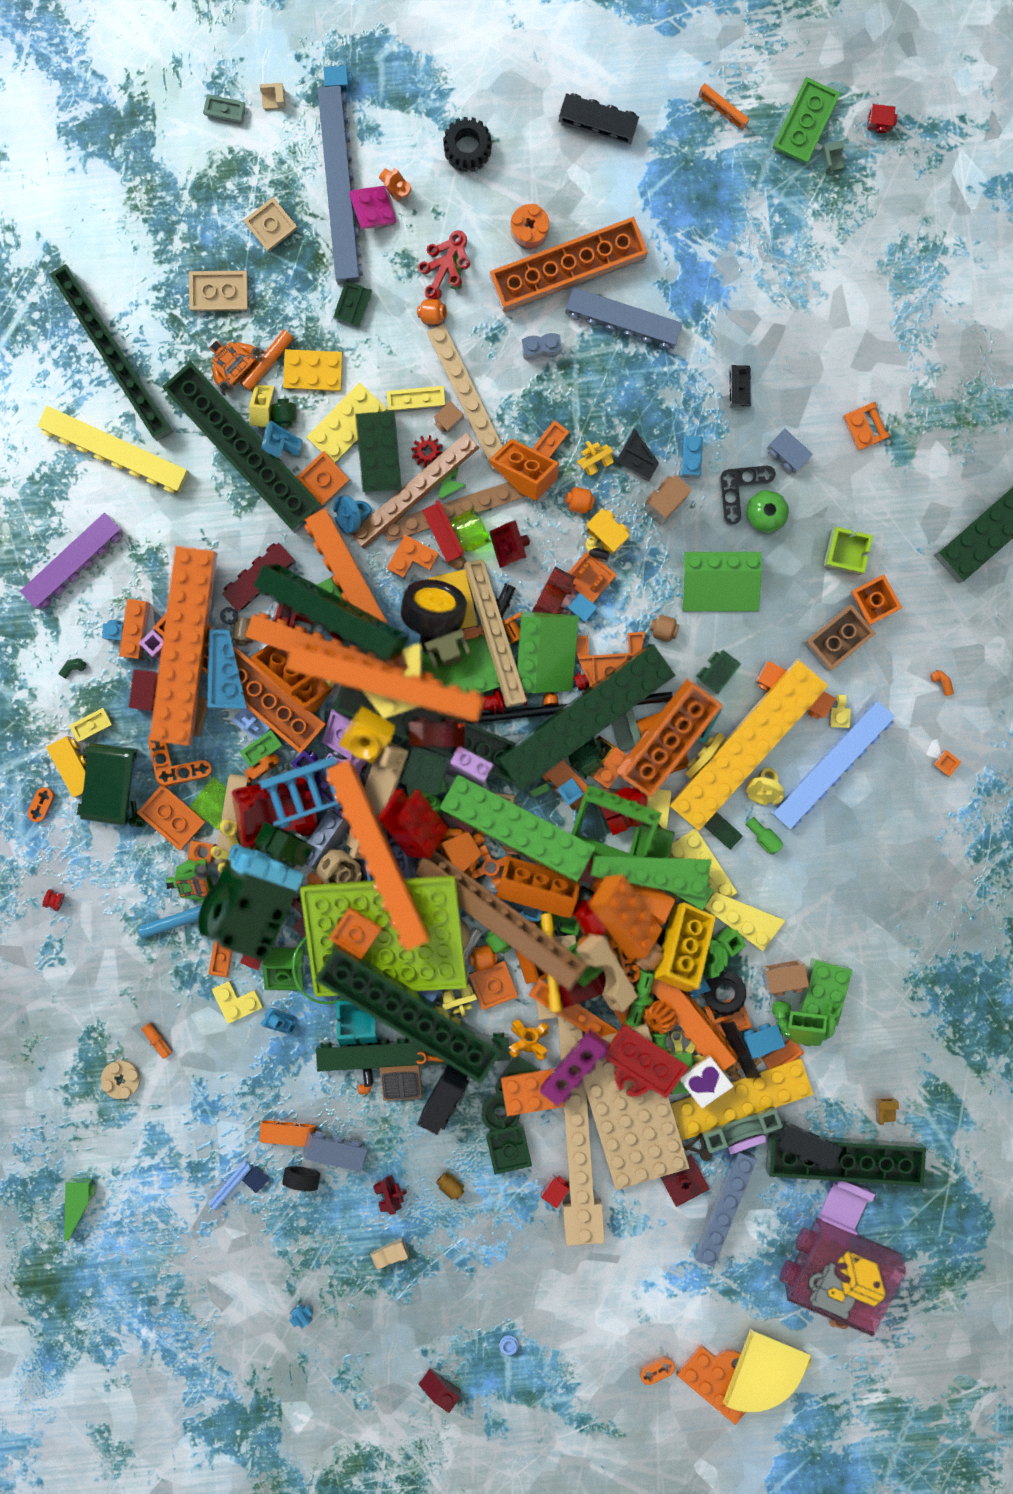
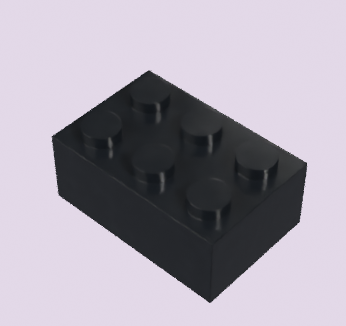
[417,1064,469,1135]

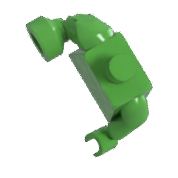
[771,1001,840,1047]

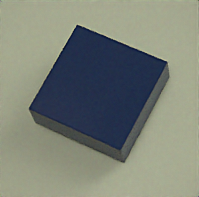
[242,1165,270,1193]

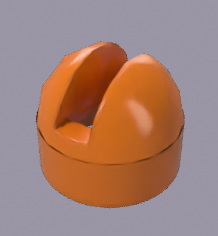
[543,692,559,706]

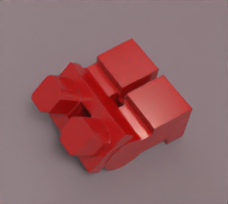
[600,787,648,836]

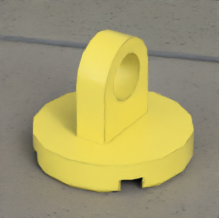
[746,768,785,805]

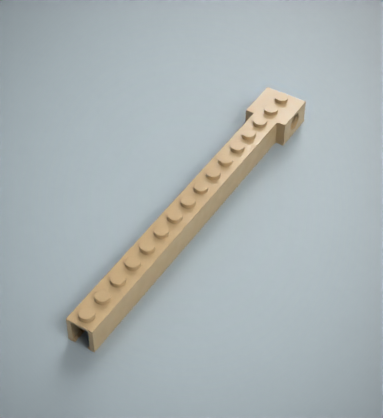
[553,934,605,1246]

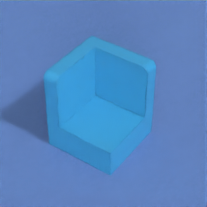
[557,778,584,805]

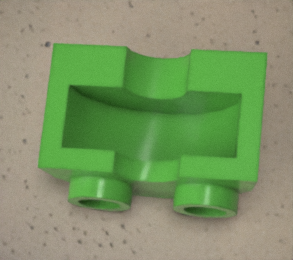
[703,940,728,978]

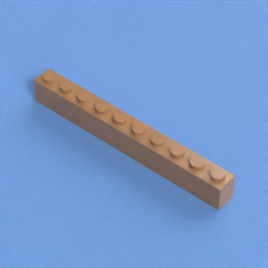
[415,851,587,990]

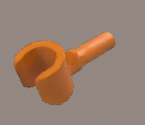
[416,1051,443,1064]

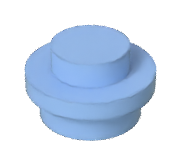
[499,1335,519,1355]

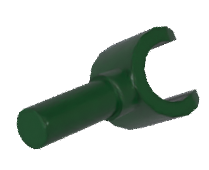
[129,801,144,827]

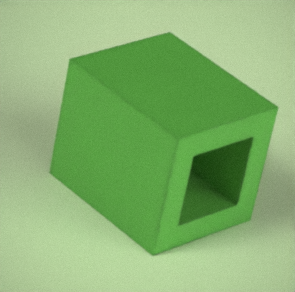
[712,927,747,957]

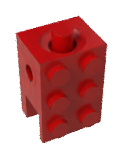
[377,789,448,858]

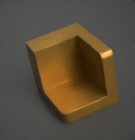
[875,1098,899,1125]

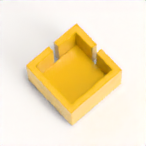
[584,508,630,556]

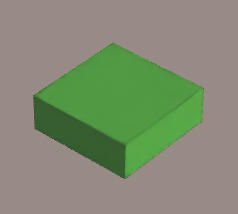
[529,783,550,797]

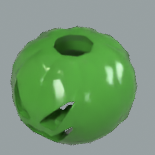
[746,490,789,533]

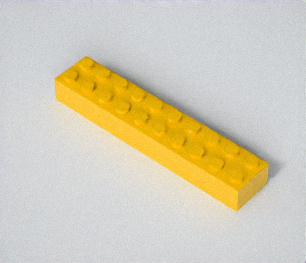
[670,659,829,831]

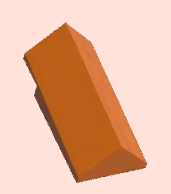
[250,645,332,713]
[589,877,675,926]

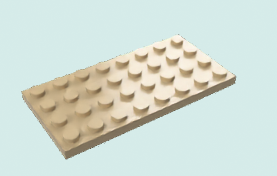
[572,1024,689,1190]

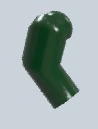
[58,658,86,679]

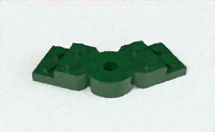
[482,1055,541,1175]

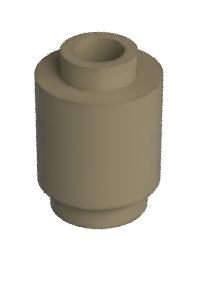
[232,617,252,646]

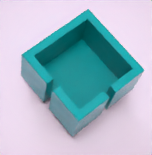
[336,1001,378,1045]

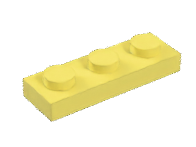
[386,386,445,411]

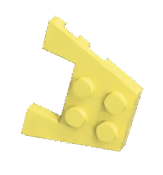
[362,644,421,719]

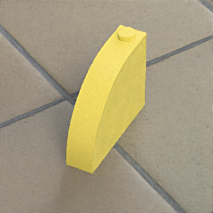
[722,1329,811,1412]

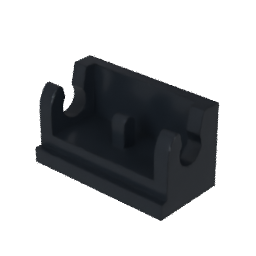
[729,365,751,407]

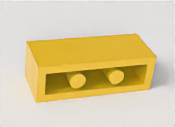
[46,736,87,798]

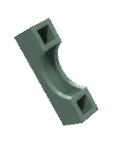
[701,1106,783,1153]

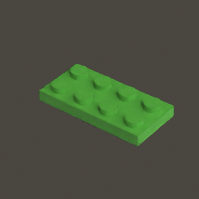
[773,77,840,165]

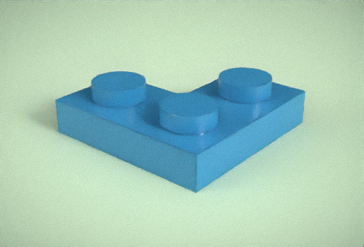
[261,420,303,458]

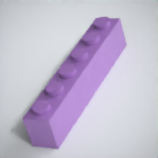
[20,512,124,609]

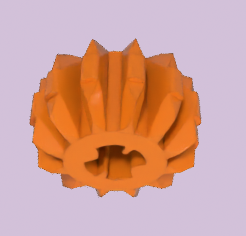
[643,1000,677,1035]

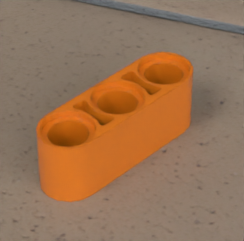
[259,1120,316,1147]

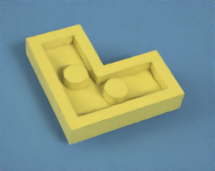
[685,732,725,778]
[212,981,263,1024]

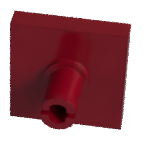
[489,520,530,568]
[660,1154,710,1207]

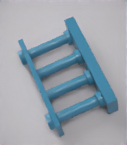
[259,756,343,829]

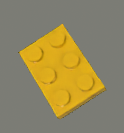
[283,349,343,392]

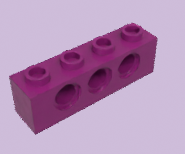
[539,1029,608,1106]

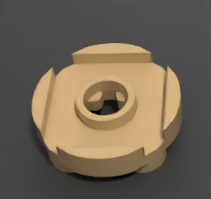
[101,1059,141,1099]

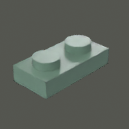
[203,94,246,123]

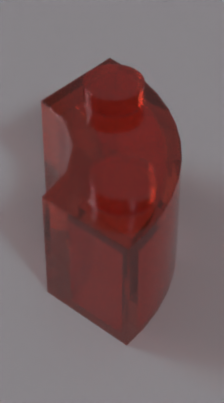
[532,566,576,614]
[409,718,465,747]

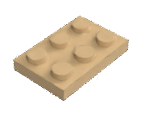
[189,271,248,312]

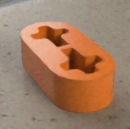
[27,787,55,822]
[640,1356,675,1385]

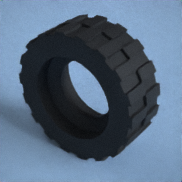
[704,971,747,1016]

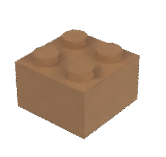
[761,960,809,996]

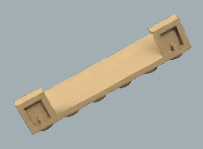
[346,741,408,859]

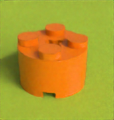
[511,203,549,249]

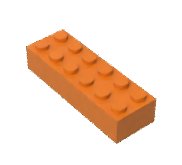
[617,678,723,798]

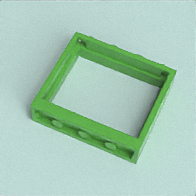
[571,785,662,859]

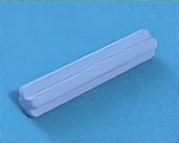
[209,1161,252,1210]

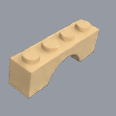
[576,935,638,1012]

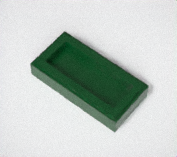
[704,812,743,850]

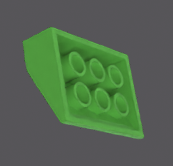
[682,552,762,611]
[517,611,579,693]
[421,634,500,694]

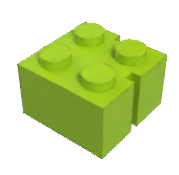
[823,527,874,575]

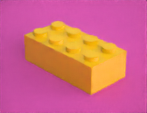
[654,903,716,992]

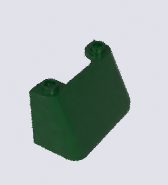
[77,743,138,826]

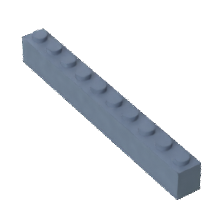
[317,86,363,284]

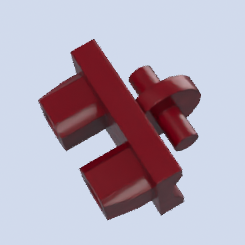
[373,1175,407,1215]

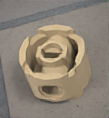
[315,849,362,884]

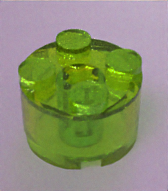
[450,508,491,553]

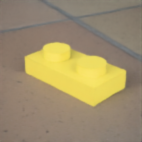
[69,708,113,743]

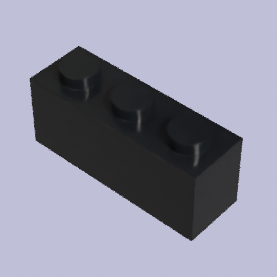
[776,1121,842,1170]

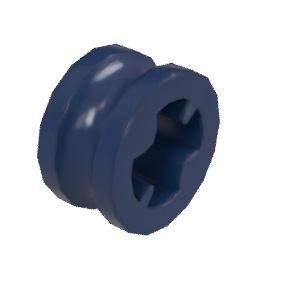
[220,607,238,625]

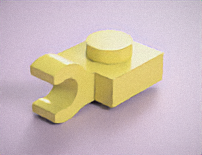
[829,695,851,728]

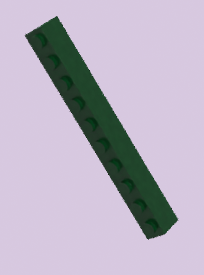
[50,264,173,441]
[316,1032,510,1072]

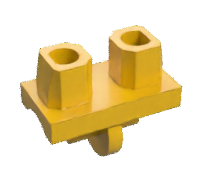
[577,441,614,476]

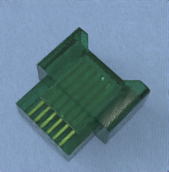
[568,737,606,779]

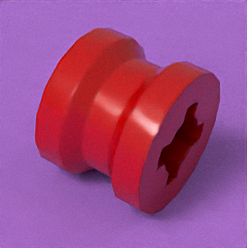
[42,889,64,912]

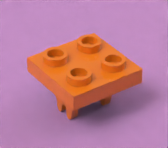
[563,551,617,603]

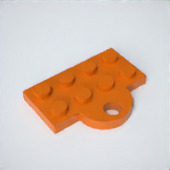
[676,1344,746,1425]

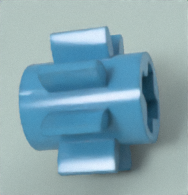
[289,1304,313,1329]

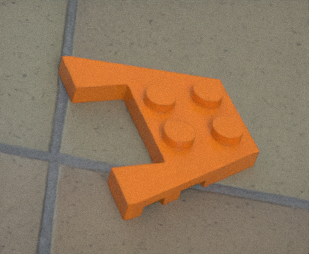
[576,632,645,687]

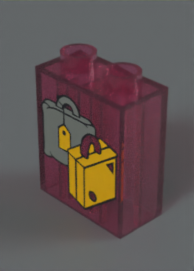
[779,1217,906,1336]

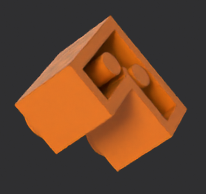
[387,534,440,580]

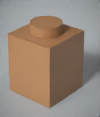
[434,401,464,433]

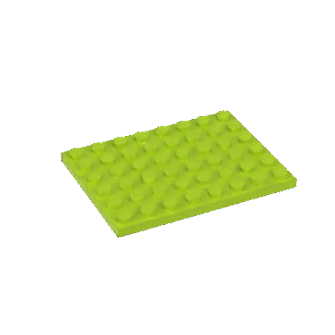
[300,876,468,997]

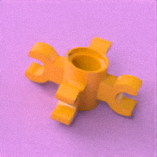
[509,1019,550,1061]

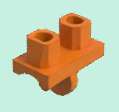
[379,168,411,202]

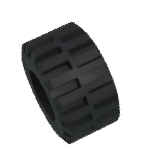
[443,117,492,172]

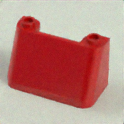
[232,777,317,847]

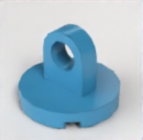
[333,495,371,533]

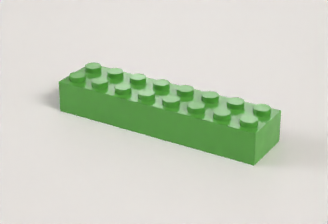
[439,775,595,884]

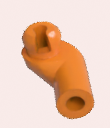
[930,670,954,696]

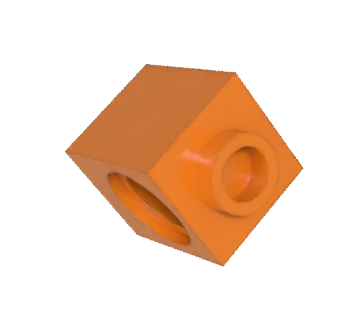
[187,840,217,863]

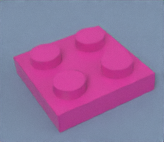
[349,186,397,230]

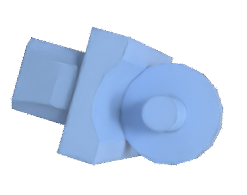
[232,709,271,740]

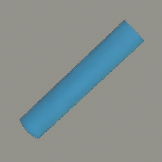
[138,905,201,939]

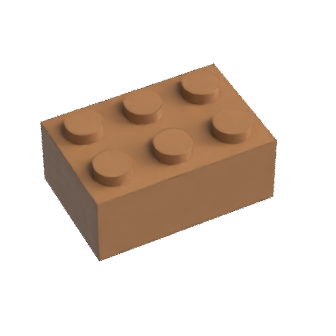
[644,474,692,526]
[803,604,876,672]

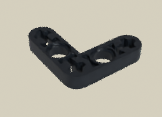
[719,465,776,526]

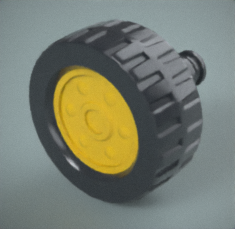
[400,579,467,652]

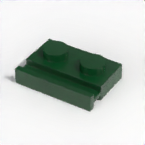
[333,281,372,327]

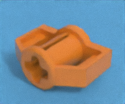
[503,612,521,644]

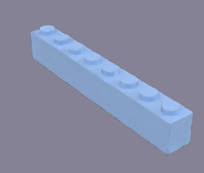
[771,701,895,829]

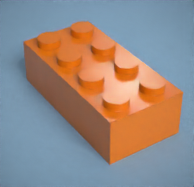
[496,856,581,919]
[589,875,662,959]

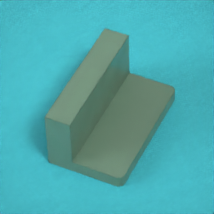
[612,709,641,751]

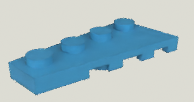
[207,629,247,709]

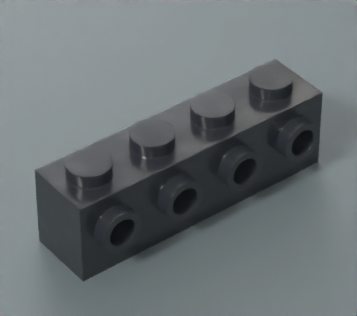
[558,93,640,145]

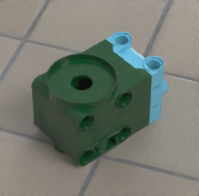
[198,844,303,960]

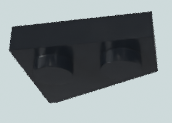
[616,429,659,481]

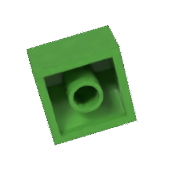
[262,947,304,991]

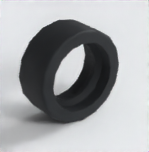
[282,1166,320,1192]

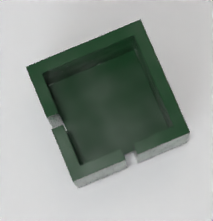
[254,822,314,867]

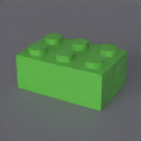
[797,958,853,1026]

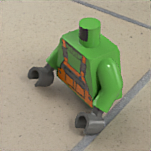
[166,859,214,904]

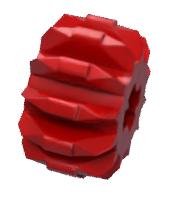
[411,435,443,468]

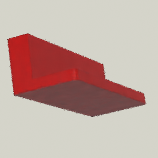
[422,500,464,563]

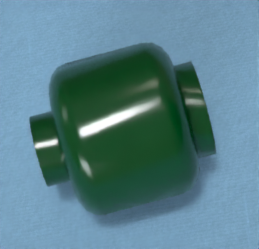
[271,399,297,427]

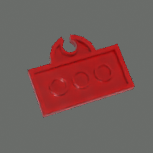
[604,1023,689,1099]

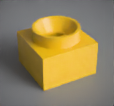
[339,706,396,764]

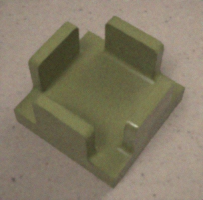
[425,629,471,669]

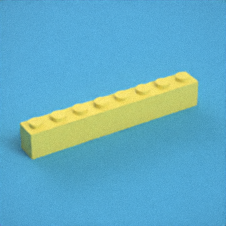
[37,405,190,494]

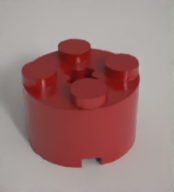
[573,893,607,936]

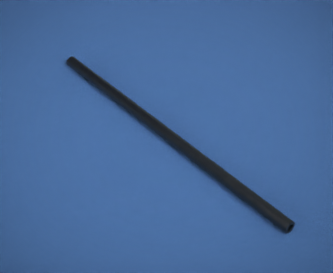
[452,692,673,724]

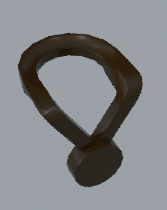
[684,1132,712,1161]

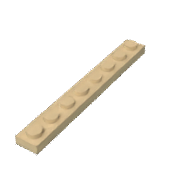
[427,324,503,471]
[464,559,527,707]

